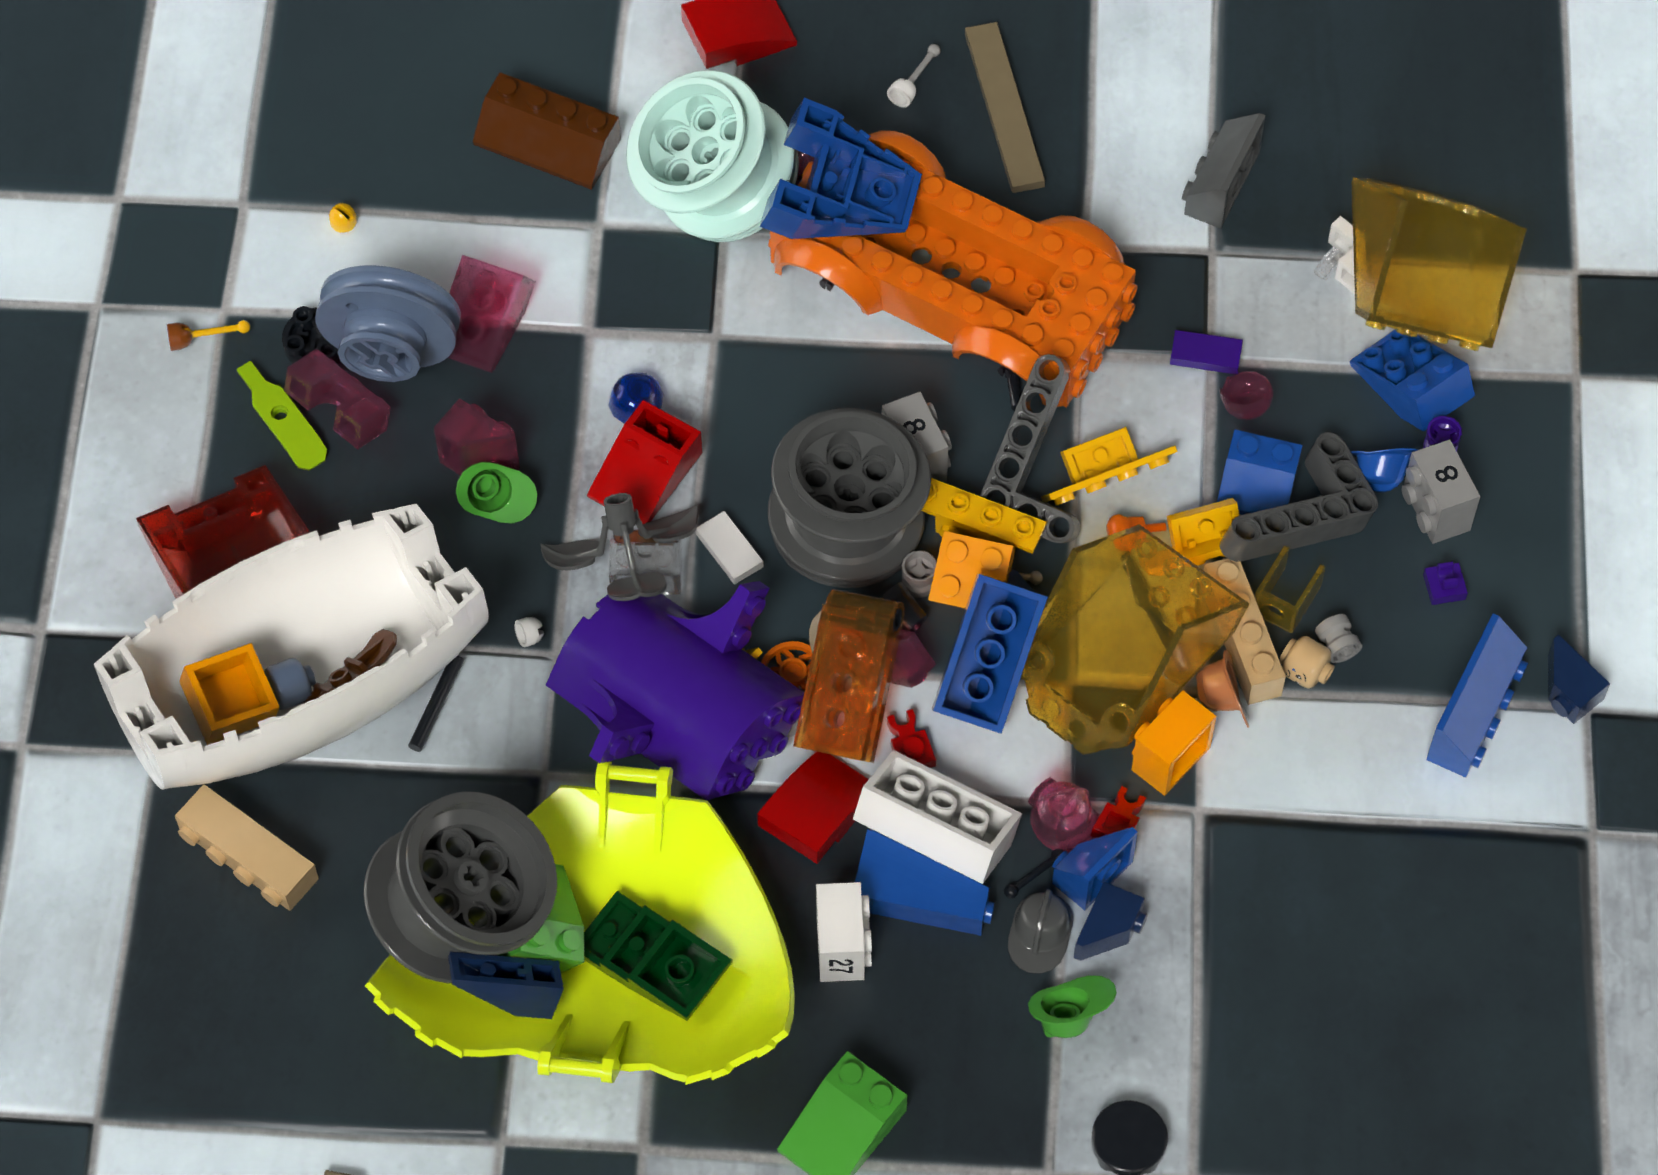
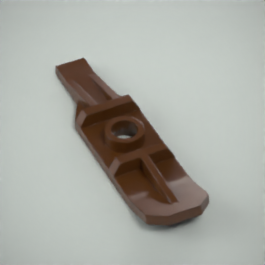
[303,629,397,704]

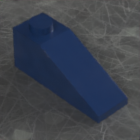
[448,952,564,1019]

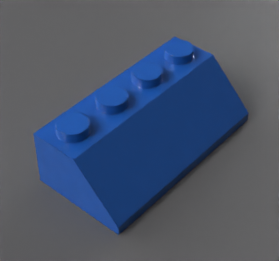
[932,573,1048,734]
[1426,614,1529,778]

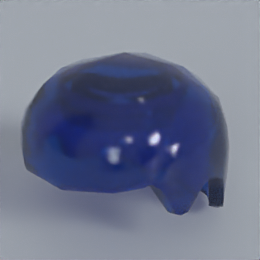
[608,372,664,424]

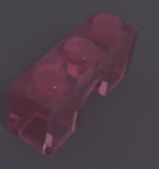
[284,349,391,449]

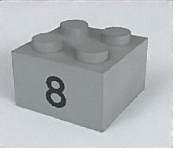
[882,391,952,483]
[1401,439,1480,544]

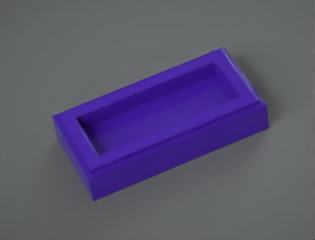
[1170,330,1243,375]

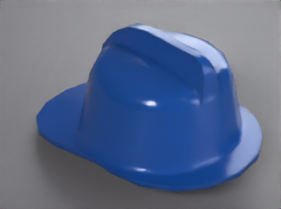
[1350,448,1420,492]

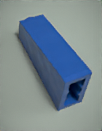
[855,829,995,936]

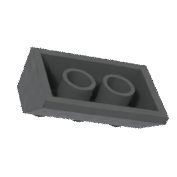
[1182,113,1266,229]

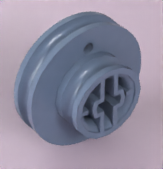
[315,265,461,382]

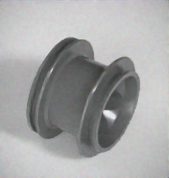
[768,408,931,588]
[364,792,557,983]

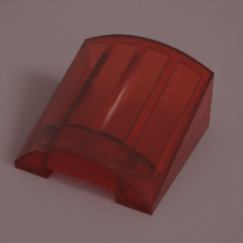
[136,465,310,599]

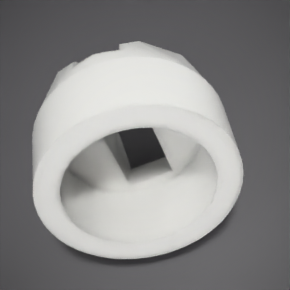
[514,617,544,647]

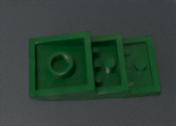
[584,891,733,1021]

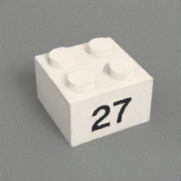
[816,882,872,982]

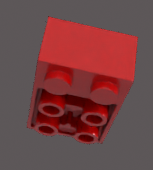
[587,400,703,524]

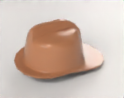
[1196,650,1249,728]

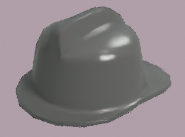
[1008,889,1073,974]

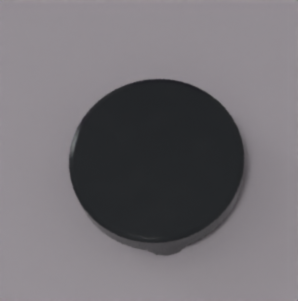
[282,306,341,371]
[1091,1100,1168,1175]

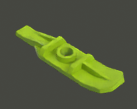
[236,361,327,471]

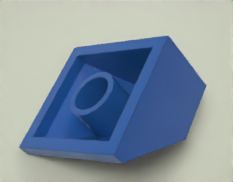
[1052,827,1138,911]

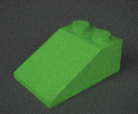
[497,864,584,973]
[777,1051,907,1175]

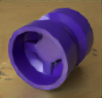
[1423,416,1462,451]

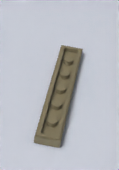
[965,22,1045,194]

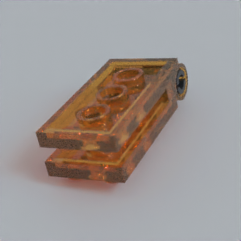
[793,589,905,763]

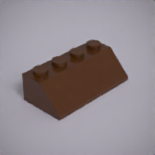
[473,72,621,190]

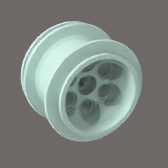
[626,70,799,242]

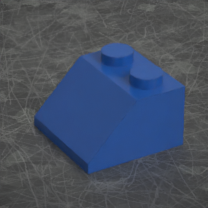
[1217,429,1303,515]

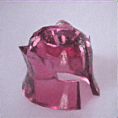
[1028,777,1100,852]

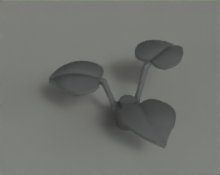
[540,493,698,601]

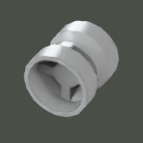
[901,550,937,598]
[1315,614,1362,663]

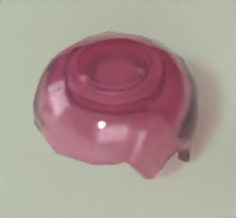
[1219,372,1274,420]

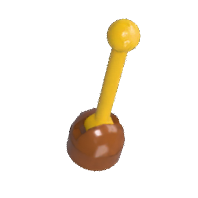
[167,320,251,351]

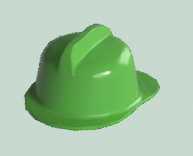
[456,462,538,524]
[1028,975,1117,1038]

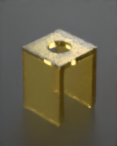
[1255,546,1326,633]

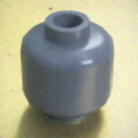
[264,658,316,710]

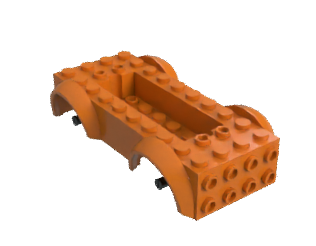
[768,130,1138,408]

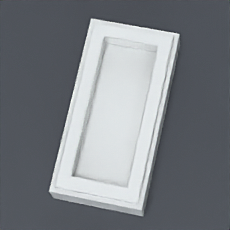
[695,511,764,585]

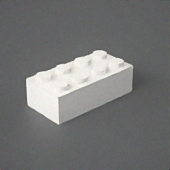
[853,750,1022,884]

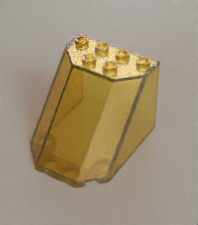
[1352,177,1527,351]
[1020,524,1249,755]

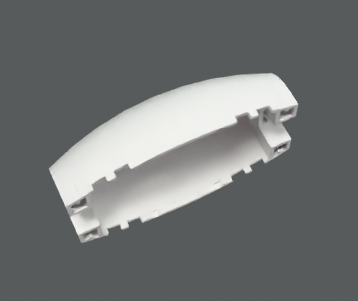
[94,503,489,789]

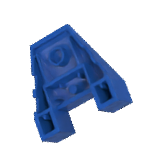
[760,97,922,239]

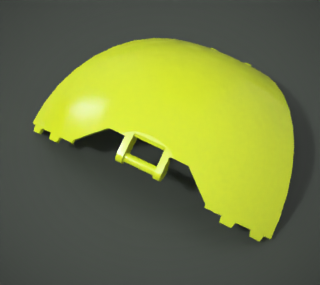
[365,761,795,1085]

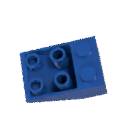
[1350,326,1475,432]

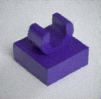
[1423,561,1468,605]

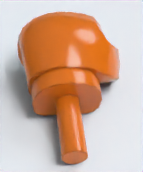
[1106,514,1167,550]

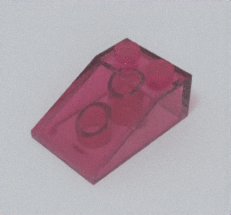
[447,255,536,373]

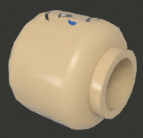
[1279,636,1335,689]

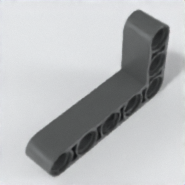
[980,354,1080,543]
[1220,432,1379,562]

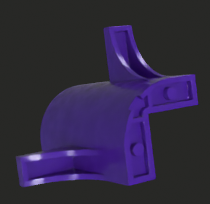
[546,581,807,800]

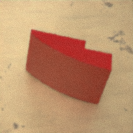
[681,0,797,69]
[757,749,869,864]

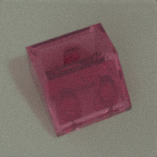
[434,398,520,476]

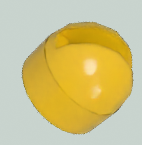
[329,203,357,233]

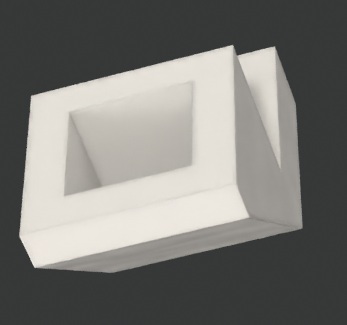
[1328,216,1368,298]

